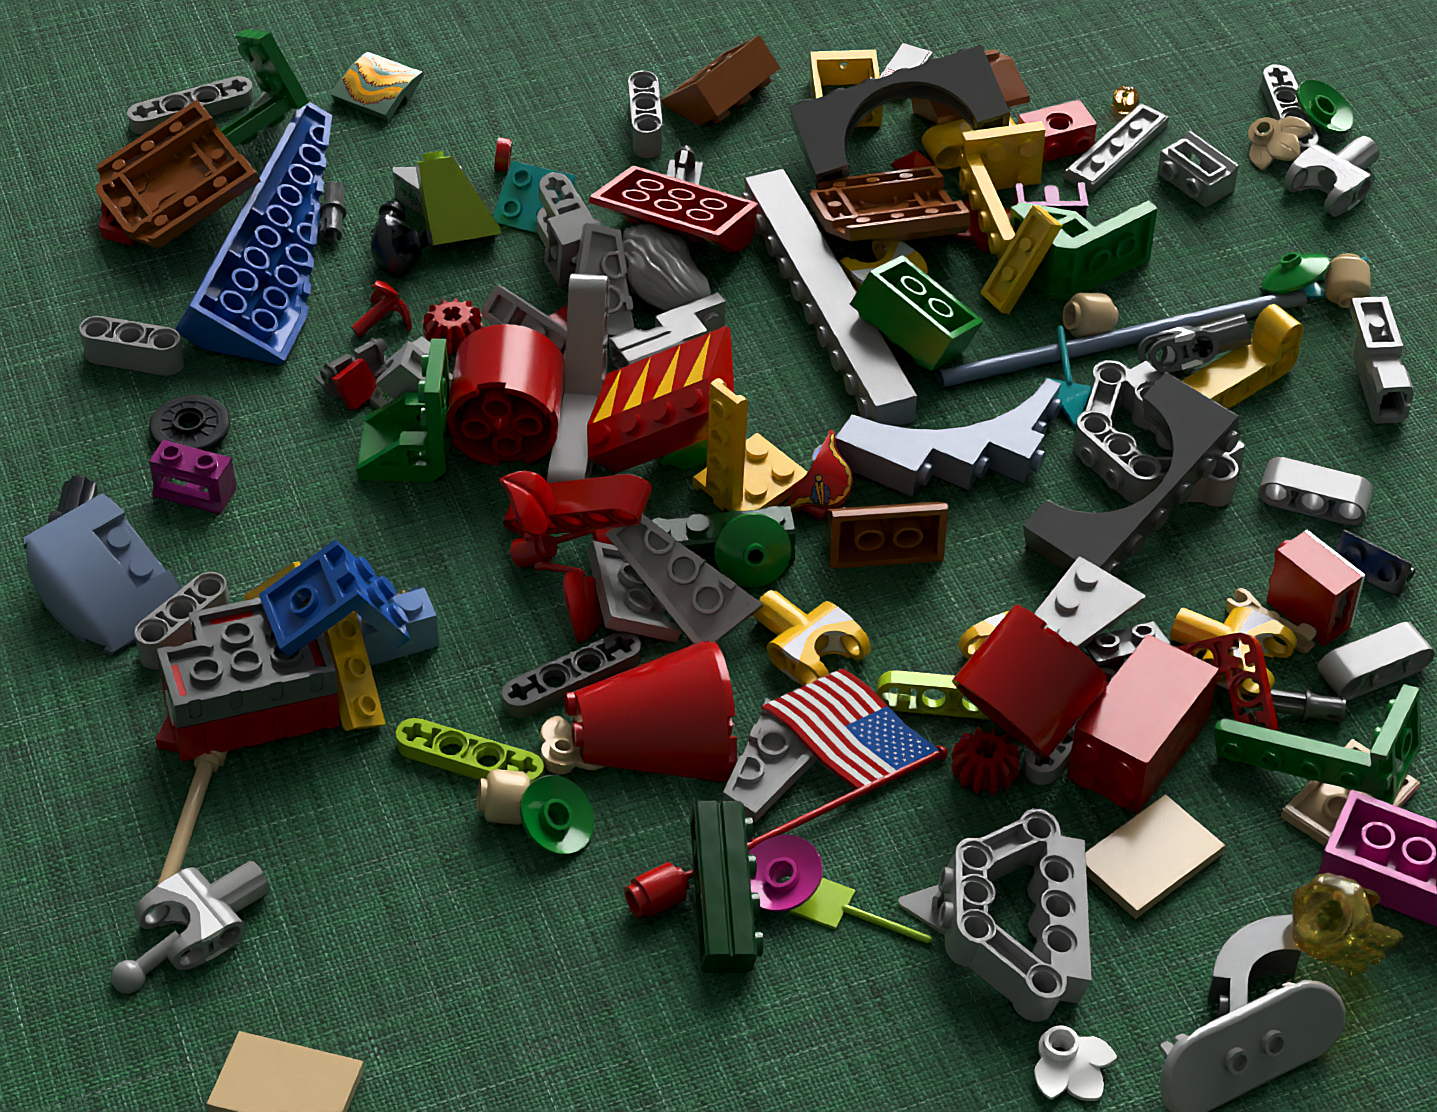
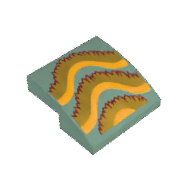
[330,52,424,122]

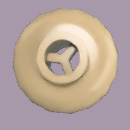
[1324,253,1371,308]
[1063,293,1118,338]
[477,769,530,825]

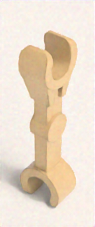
[1226,588,1316,653]

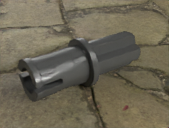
[319,181,347,243]
[1271,689,1346,723]

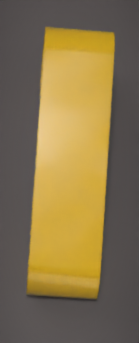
[1182,304,1304,409]

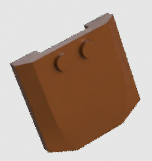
[96,100,261,248]
[810,166,971,241]

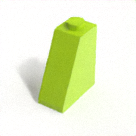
[415,151,501,245]

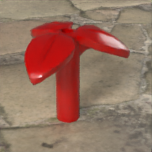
[351,280,412,338]

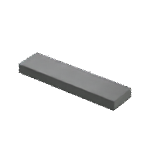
[1064,104,1169,193]

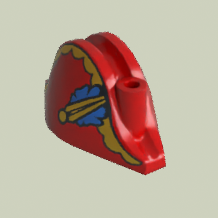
[785,429,853,521]

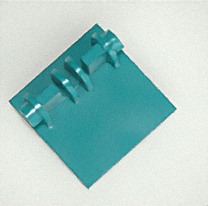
[493,161,576,234]

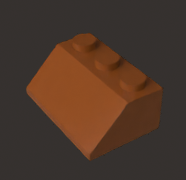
[660,35,780,125]
[911,49,1030,125]
[825,502,948,569]

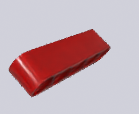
[503,474,652,536]

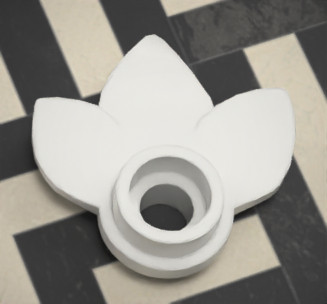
[1034,1025,1117,1101]

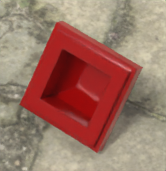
[891,150,939,171]

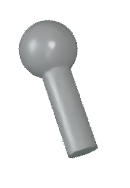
[111,930,180,993]

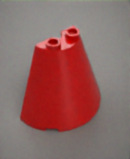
[564,640,737,782]

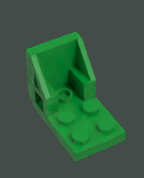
[1010,200,1158,301]
[357,339,451,482]

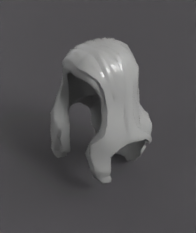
[622,223,711,312]

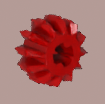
[423,297,483,356]
[951,727,1020,796]

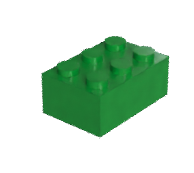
[850,255,984,371]

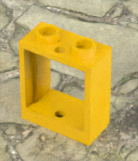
[809,50,883,127]

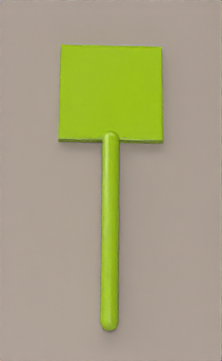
[789,878,932,943]

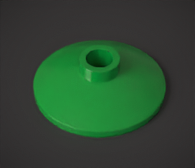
[1296,79,1353,134]
[1262,252,1331,294]
[714,513,791,588]
[520,775,594,855]

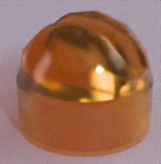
[1112,85,1139,114]

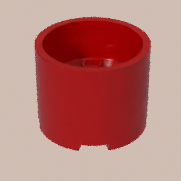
[446,324,565,466]
[951,604,1109,759]

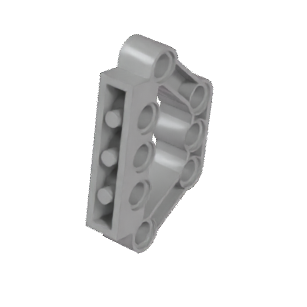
[1073,360,1245,506]
[938,809,1091,1022]

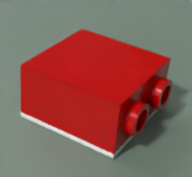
[1266,530,1365,647]

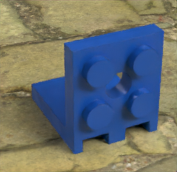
[259,539,411,657]

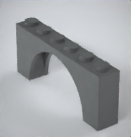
[790,45,1010,190]
[1023,372,1240,577]

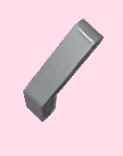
[547,274,610,483]

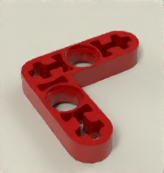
[1176,632,1278,731]

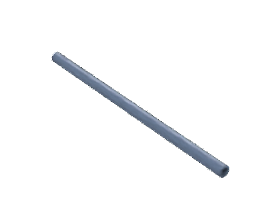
[938,288,1307,388]

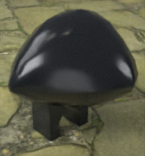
[370,214,433,278]

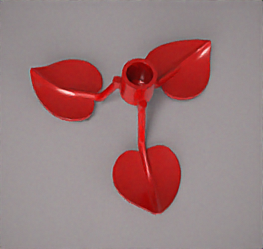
[499,471,615,643]

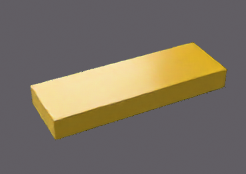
[980,205,1063,314]

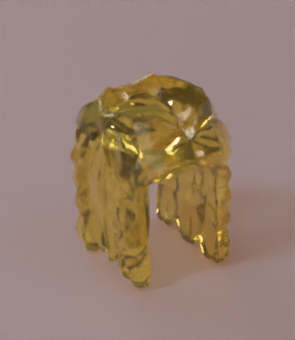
[1291,873,1404,976]

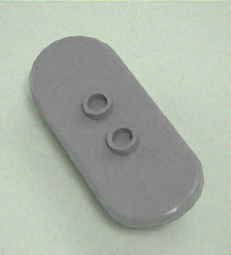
[1160,980,1346,1112]

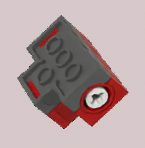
[157,598,340,761]

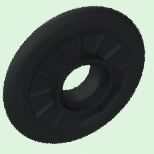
[149,395,230,451]

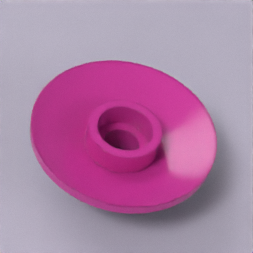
[748,835,823,912]

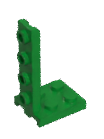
[220,29,310,147]
[1214,684,1421,805]

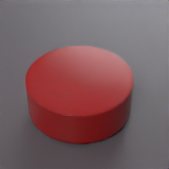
[494,137,512,172]

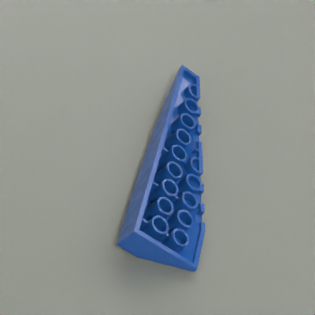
[175,102,332,365]

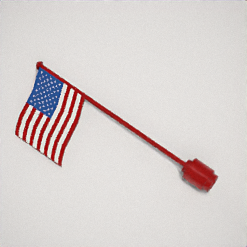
[624,668,948,918]

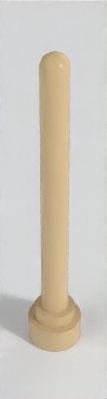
[155,751,228,908]

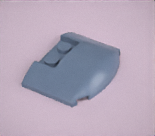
[24,493,181,656]

